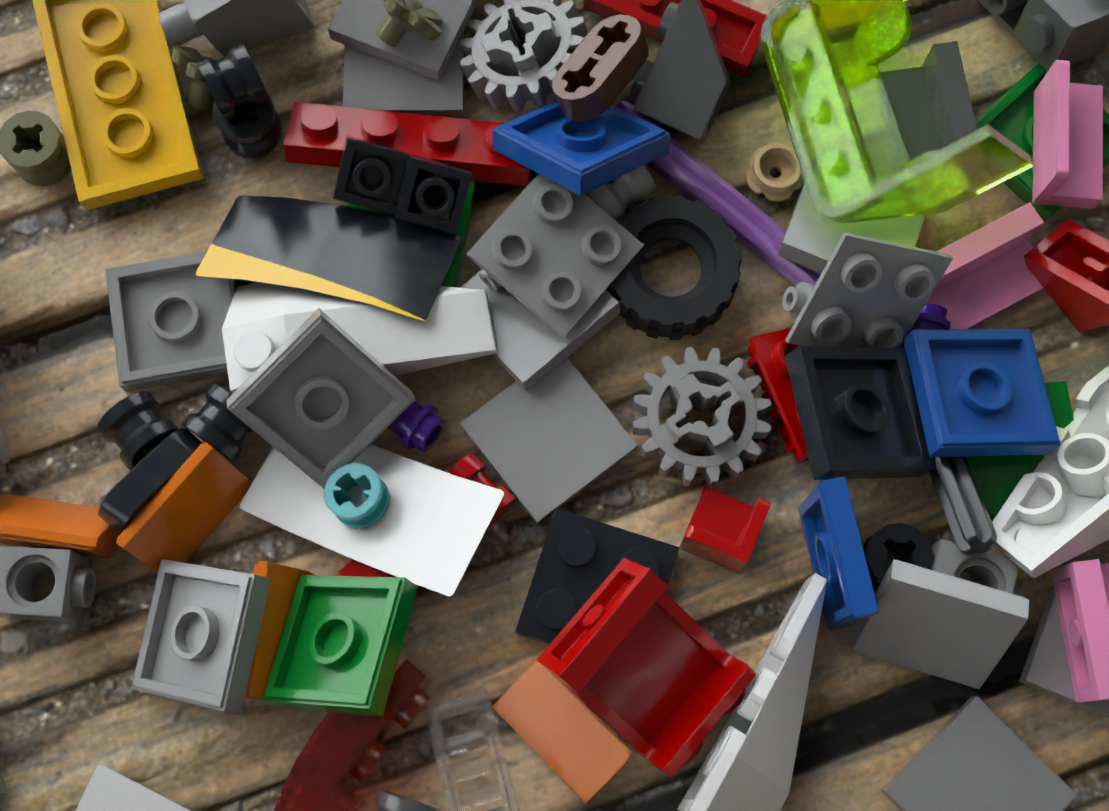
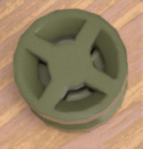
[0,111,71,186]

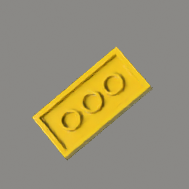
[32,0,205,211]

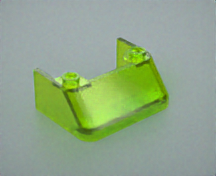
[760,0,1034,223]

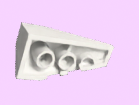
[222,282,498,392]
[992,365,1109,579]
[677,573,827,811]

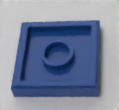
[492,101,670,196]
[904,329,1061,457]
[798,477,879,631]

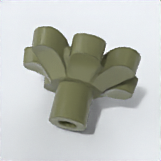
[375,0,443,47]
[172,46,217,110]

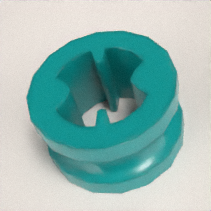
[324,463,390,529]

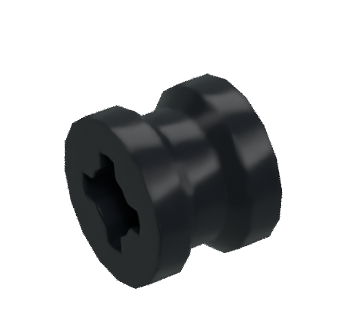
[196,42,270,121]
[213,94,282,158]
[182,383,255,462]
[97,391,179,471]
[862,523,933,591]

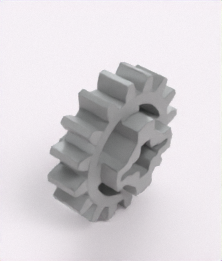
[459,0,589,114]
[632,347,771,487]

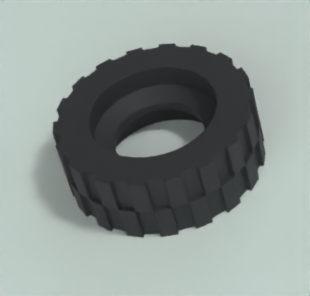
[606,195,742,340]

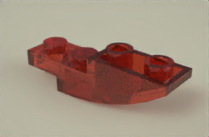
[274,659,433,811]

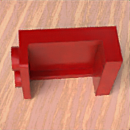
[537,558,756,777]

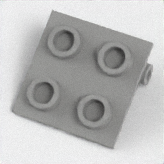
[466,174,644,338]
[782,232,953,348]

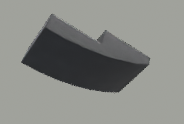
[332,135,472,233]

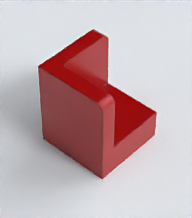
[679,486,771,573]

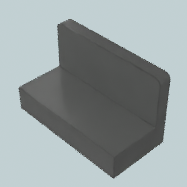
[874,41,983,187]

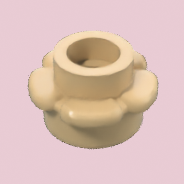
[746,142,806,202]

